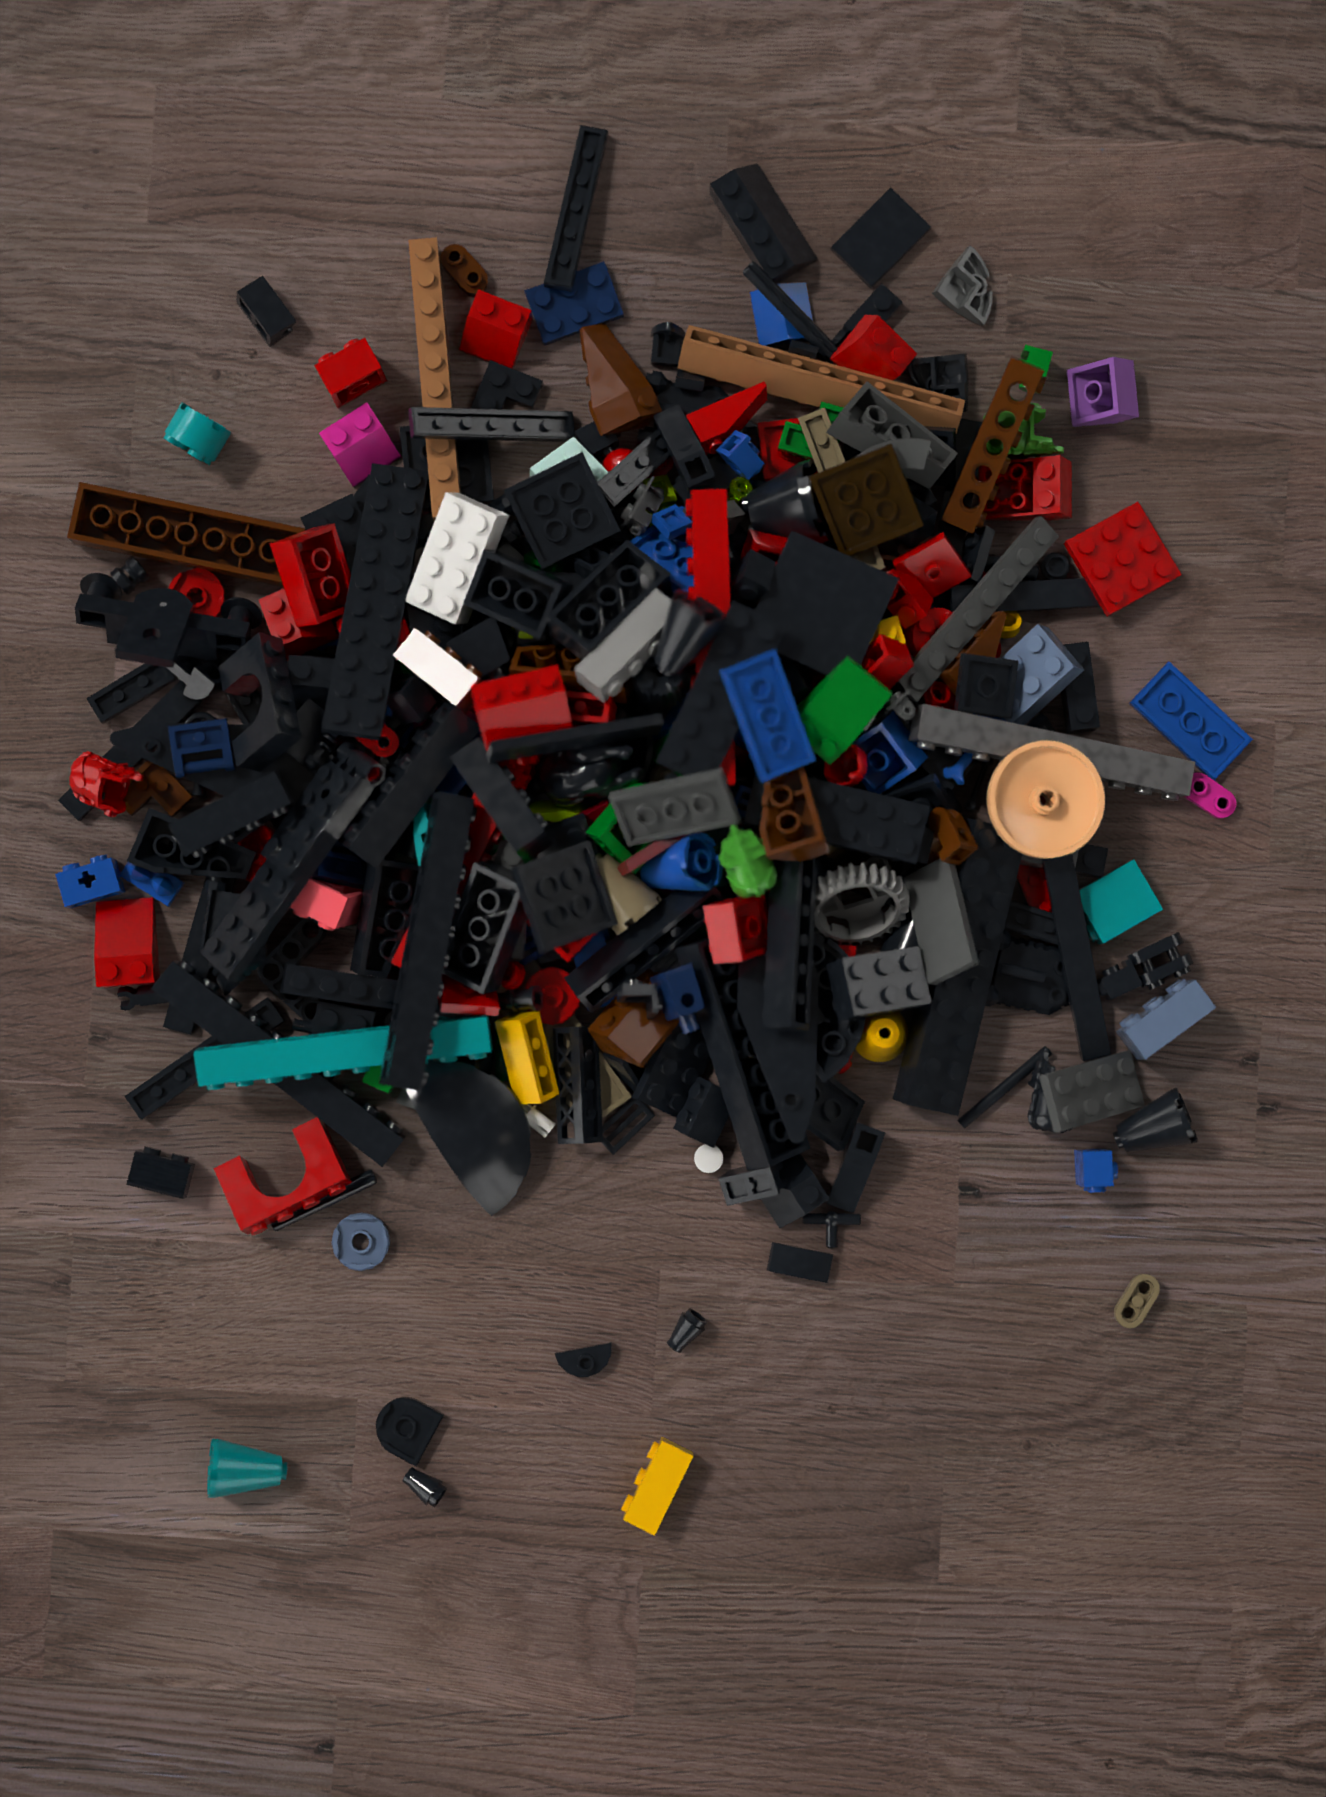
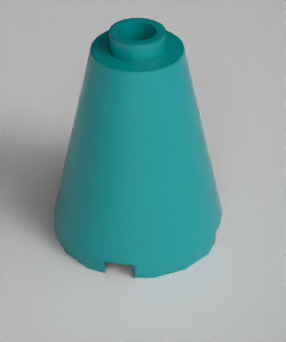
[207,1439,287,1498]

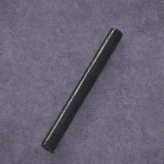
[957,1046,1052,1129]

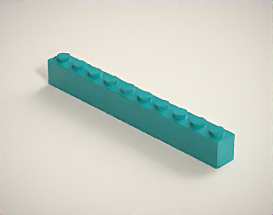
[194,1015,492,1090]

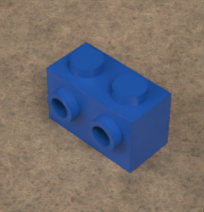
[1074,1149,1118,1192]

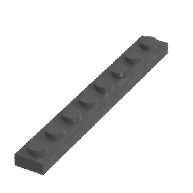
[896,516,1059,702]

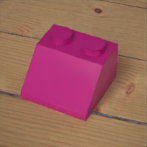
[319,402,401,488]

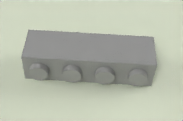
[575,588,671,703]

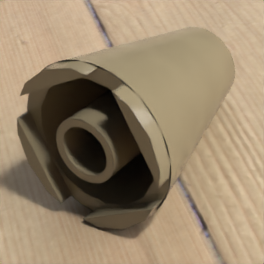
[595,853,663,935]

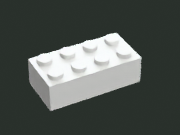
[405,492,509,624]

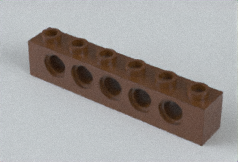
[941,355,1047,533]

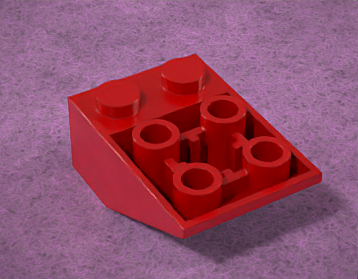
[979,455,1072,521]

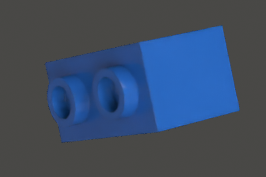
[55,855,126,909]

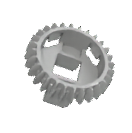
[814,856,910,946]

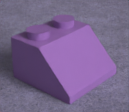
[1067,357,1139,427]

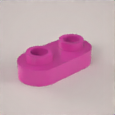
[1185,773,1236,819]

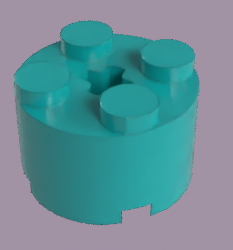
[163,402,232,465]

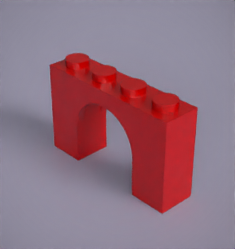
[213,1117,352,1235]

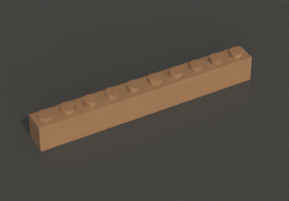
[408,237,461,522]
[677,325,965,433]

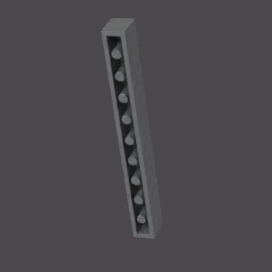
[908,704,1195,801]

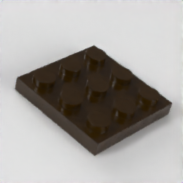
[809,443,924,556]

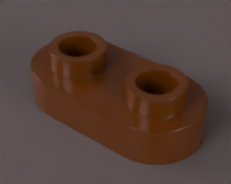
[441,244,488,296]

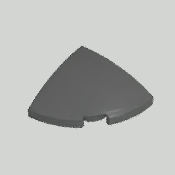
[932,245,993,326]

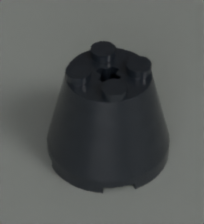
[742,459,835,545]

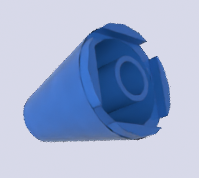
[640,832,722,891]

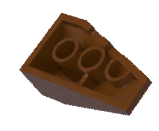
[760,766,830,861]

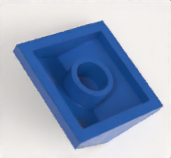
[750,282,813,347]

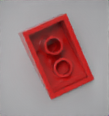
[94,897,160,988]

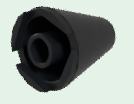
[654,590,727,676]
[1113,1087,1198,1152]

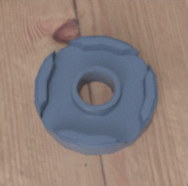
[332,1212,390,1271]

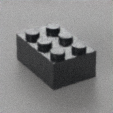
[826,946,931,1022]

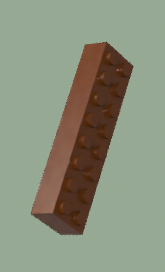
[67,482,306,587]

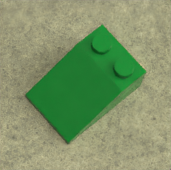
[797,656,892,765]

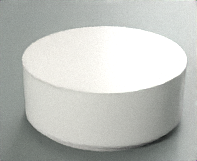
[694,1144,723,1173]

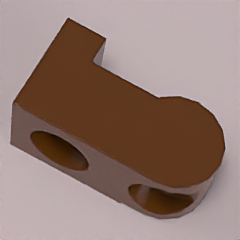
[928,807,979,865]

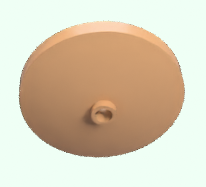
[987,740,1105,859]

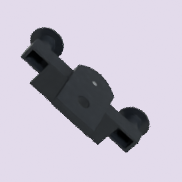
[75,573,263,668]

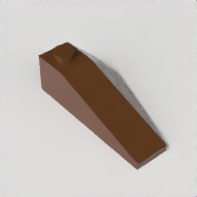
[579,323,662,436]

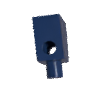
[649,963,704,1034]

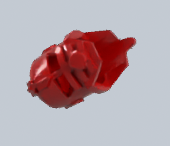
[69,751,144,817]

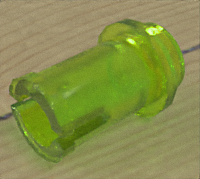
[727,477,752,507]

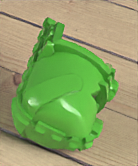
[983,403,1064,459]
[718,825,777,898]

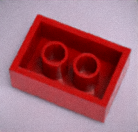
[270,523,351,627]

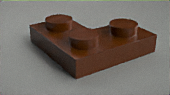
[124,760,194,817]

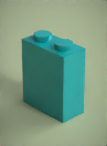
[1079,859,1163,945]

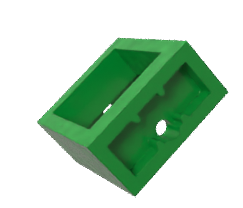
[586,781,654,875]

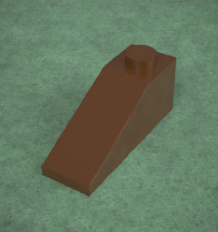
[939,611,1007,696]

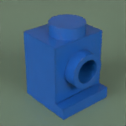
[716,430,764,480]

